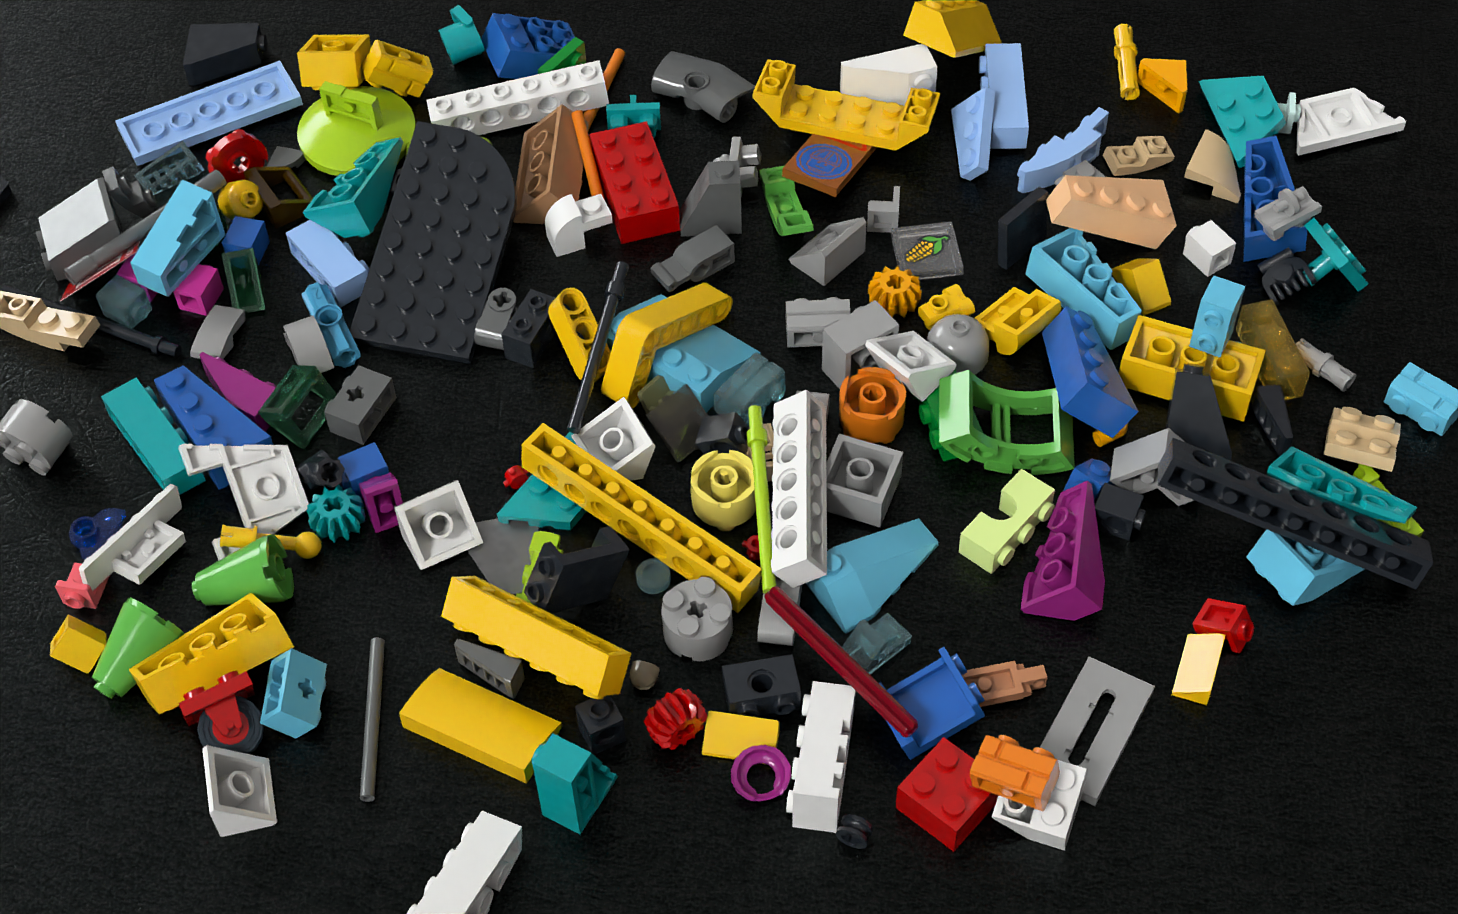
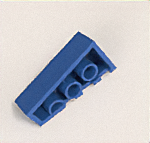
[1243,136,1307,262]
[1042,306,1139,438]
[154,365,273,490]

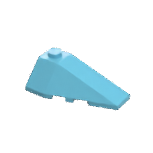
[806,518,939,634]

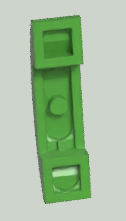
[759,166,814,236]

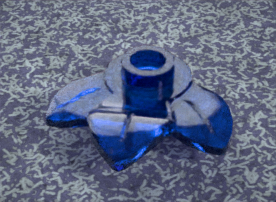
[69,508,126,561]

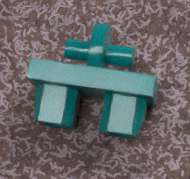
[606,95,661,138]

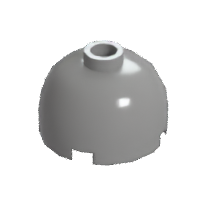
[927,314,990,375]

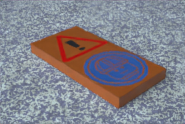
[782,134,877,197]

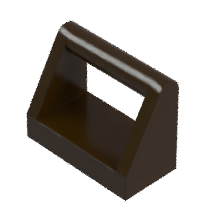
[244,166,313,229]

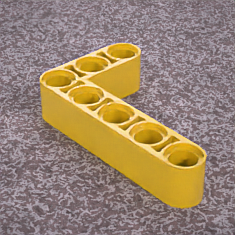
[601,283,733,409]

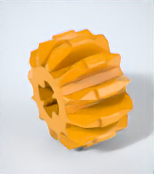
[868,265,922,318]

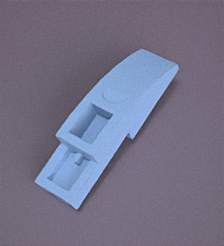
[1017,107,1109,193]

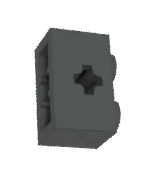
[324,365,397,445]

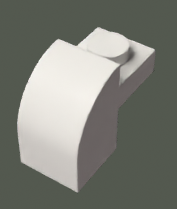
[545,194,613,257]

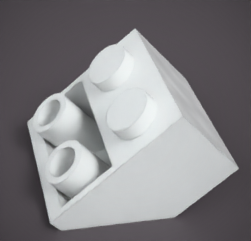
[992,760,1087,851]

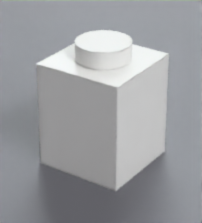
[1183,220,1236,277]

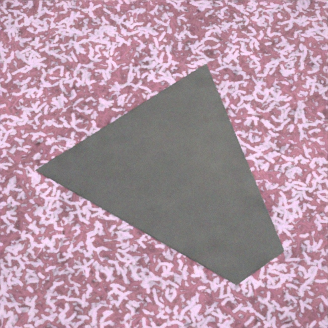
[467,518,539,594]

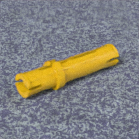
[1114,24,1140,100]

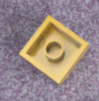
[297,35,371,90]

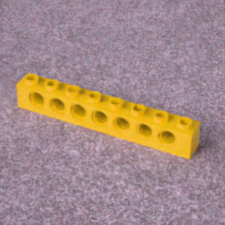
[522,423,762,613]

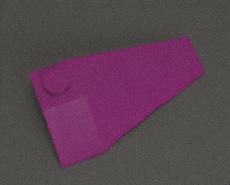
[1020,480,1105,621]

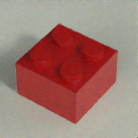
[896,737,998,852]

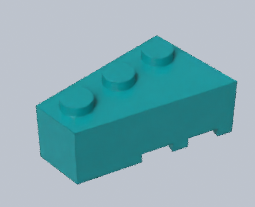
[532,733,618,834]

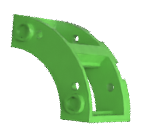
[939,370,1075,475]

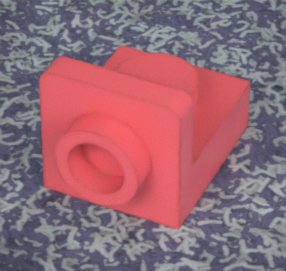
[55,563,110,609]

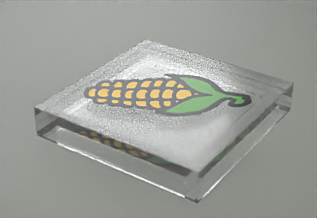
[891,222,964,280]

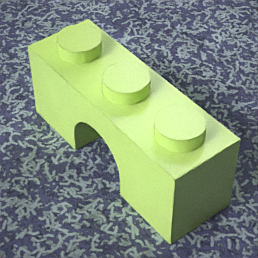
[959,468,1055,574]

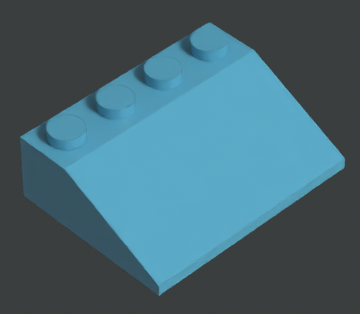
[606,294,761,417]

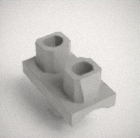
[713,137,761,197]
[1254,186,1322,241]

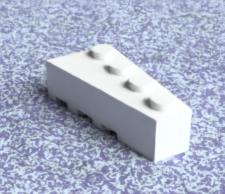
[786,681,856,833]

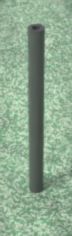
[360,637,385,802]

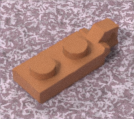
[962,661,1048,707]

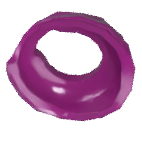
[731,745,791,801]

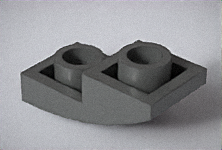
[102,166,158,219]

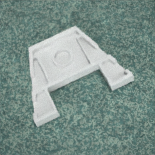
[178,444,309,561]

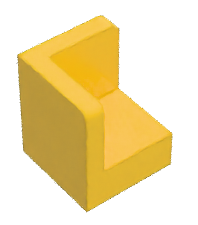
[50,614,106,673]

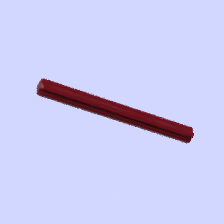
[764,586,919,738]

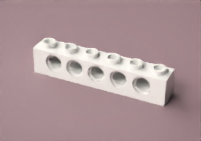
[427,60,609,135]
[771,390,827,588]

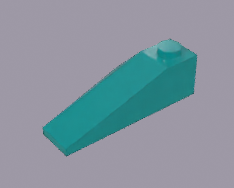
[303,137,403,238]

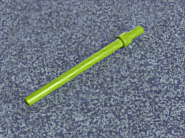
[747,405,776,594]

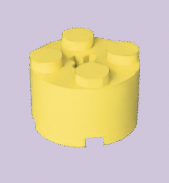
[690,450,756,531]

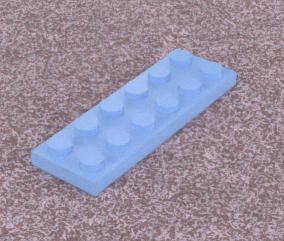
[115,61,303,166]

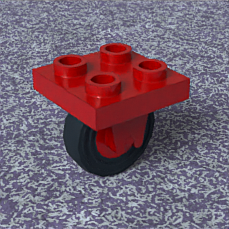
[178,670,264,754]

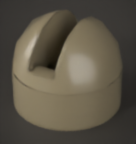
[629,661,660,690]

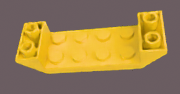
[752,59,940,151]

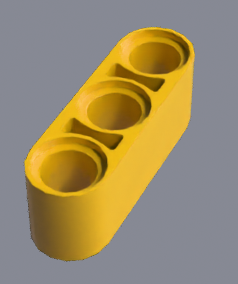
[548,288,611,382]

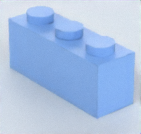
[286,220,369,308]

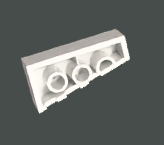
[407,811,522,914]

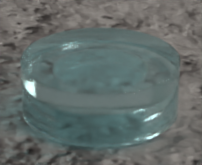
[636,559,671,594]

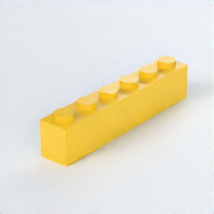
[441,576,631,699]

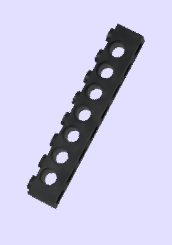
[1158,438,1433,589]

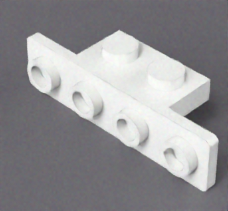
[79,484,186,591]

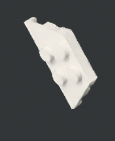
[1297,88,1406,156]

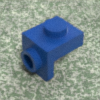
[1063,458,1115,504]

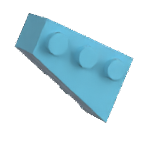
[130,179,225,297]

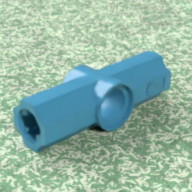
[302,282,361,368]

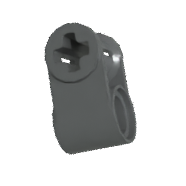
[474,288,518,350]

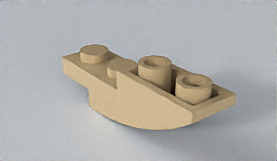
[0,291,100,351]

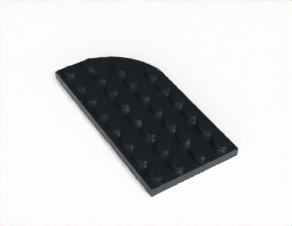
[350,121,517,364]

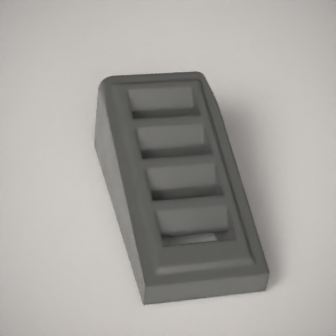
[454,639,525,699]

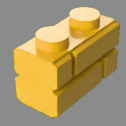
[362,40,433,97]

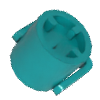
[438,5,485,65]

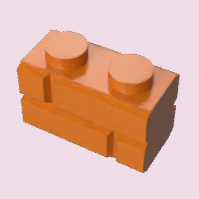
[970,735,1060,812]

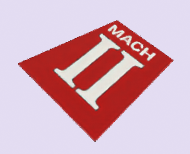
[60,242,140,301]

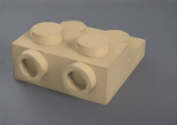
[1324,407,1401,472]

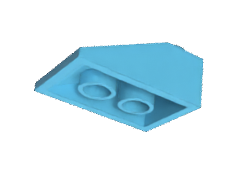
[1246,529,1364,606]

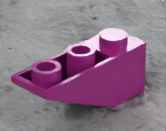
[199,352,285,431]

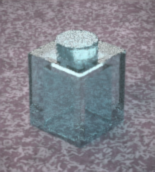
[96,275,152,329]

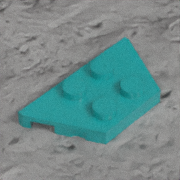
[1199,76,1286,168]
[497,432,587,530]

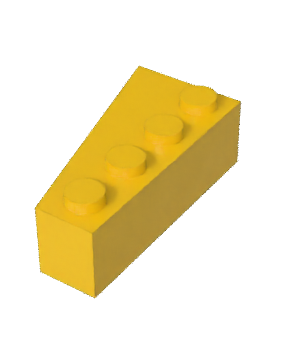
[129,593,294,714]

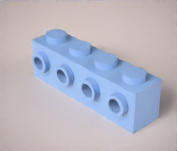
[979,43,1029,149]

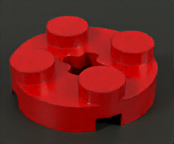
[206,129,268,183]

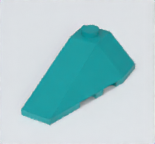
[1267,446,1417,523]

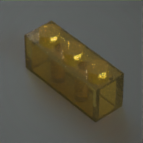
[1236,299,1310,400]

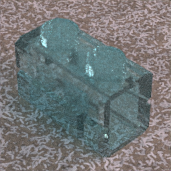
[714,352,786,425]

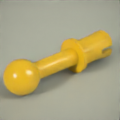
[220,524,321,559]

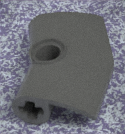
[651,51,755,123]

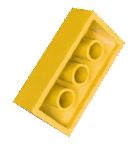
[903,0,1001,58]
[1119,315,1266,422]

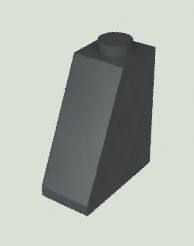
[680,160,742,237]

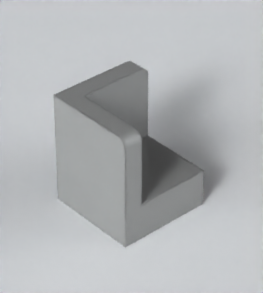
[867,186,900,233]

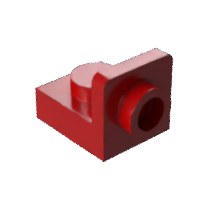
[1192,598,1254,653]

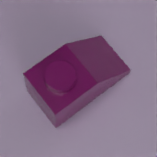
[359,473,403,533]

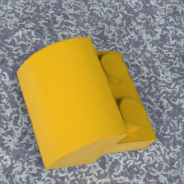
[975,287,1061,355]

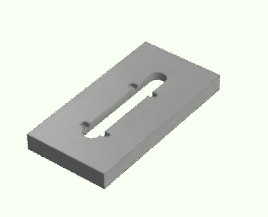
[1040,657,1155,806]

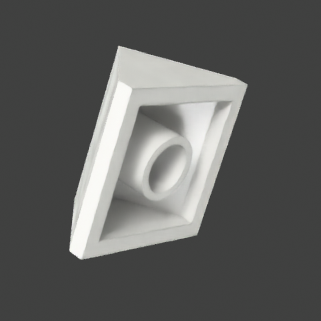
[865,331,957,402]
[571,397,656,481]
[394,480,483,570]
[203,745,277,837]

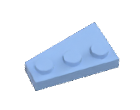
[951,87,995,181]

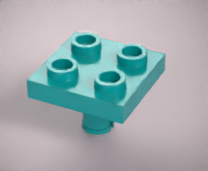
[1302,218,1368,292]

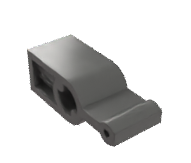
[651,225,735,292]

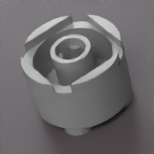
[0,399,73,475]
[662,577,733,661]

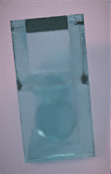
[842,613,912,674]

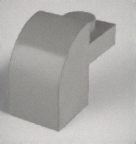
[283,316,334,379]

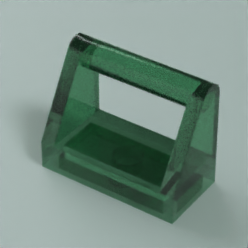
[258,365,337,449]

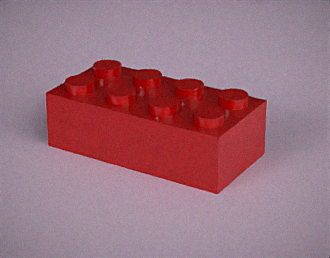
[589,121,680,244]

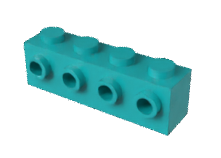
[101,378,206,495]

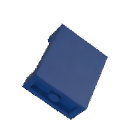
[879,647,985,760]

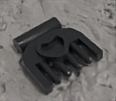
[1258,247,1317,306]

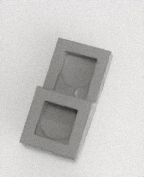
[190,305,245,359]

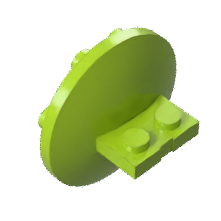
[297,81,416,176]

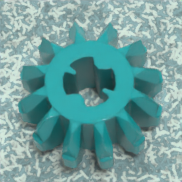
[307,484,366,543]

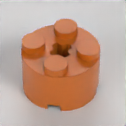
[839,367,906,444]

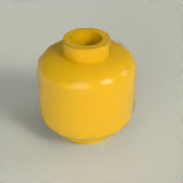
[218,180,263,220]

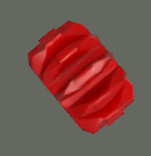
[644,688,708,750]

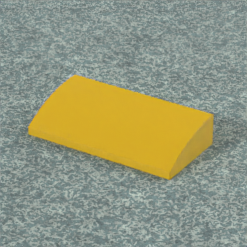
[399,668,562,784]

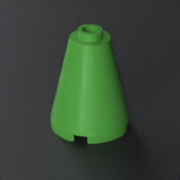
[192,534,294,606]
[92,597,185,699]

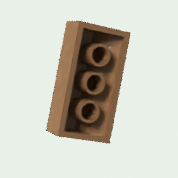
[513,104,589,224]

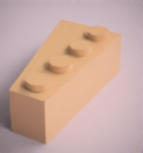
[1046,175,1177,249]

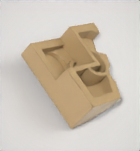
[1185,130,1241,203]

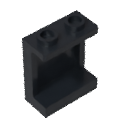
[524,526,630,614]

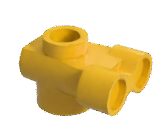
[918,284,975,330]

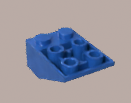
[481,13,575,79]

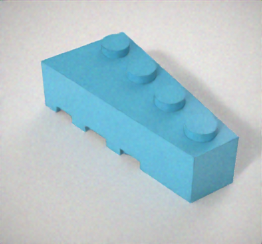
[1025,228,1142,350]

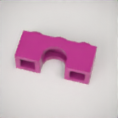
[116,249,224,316]

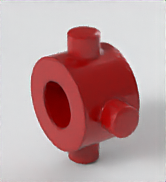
[503,465,530,489]
[742,535,760,561]

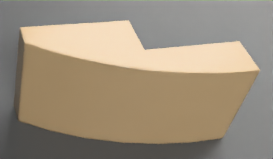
[1103,136,1175,176]

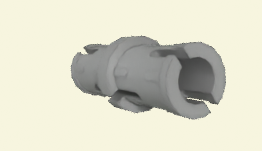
[1290,338,1356,392]

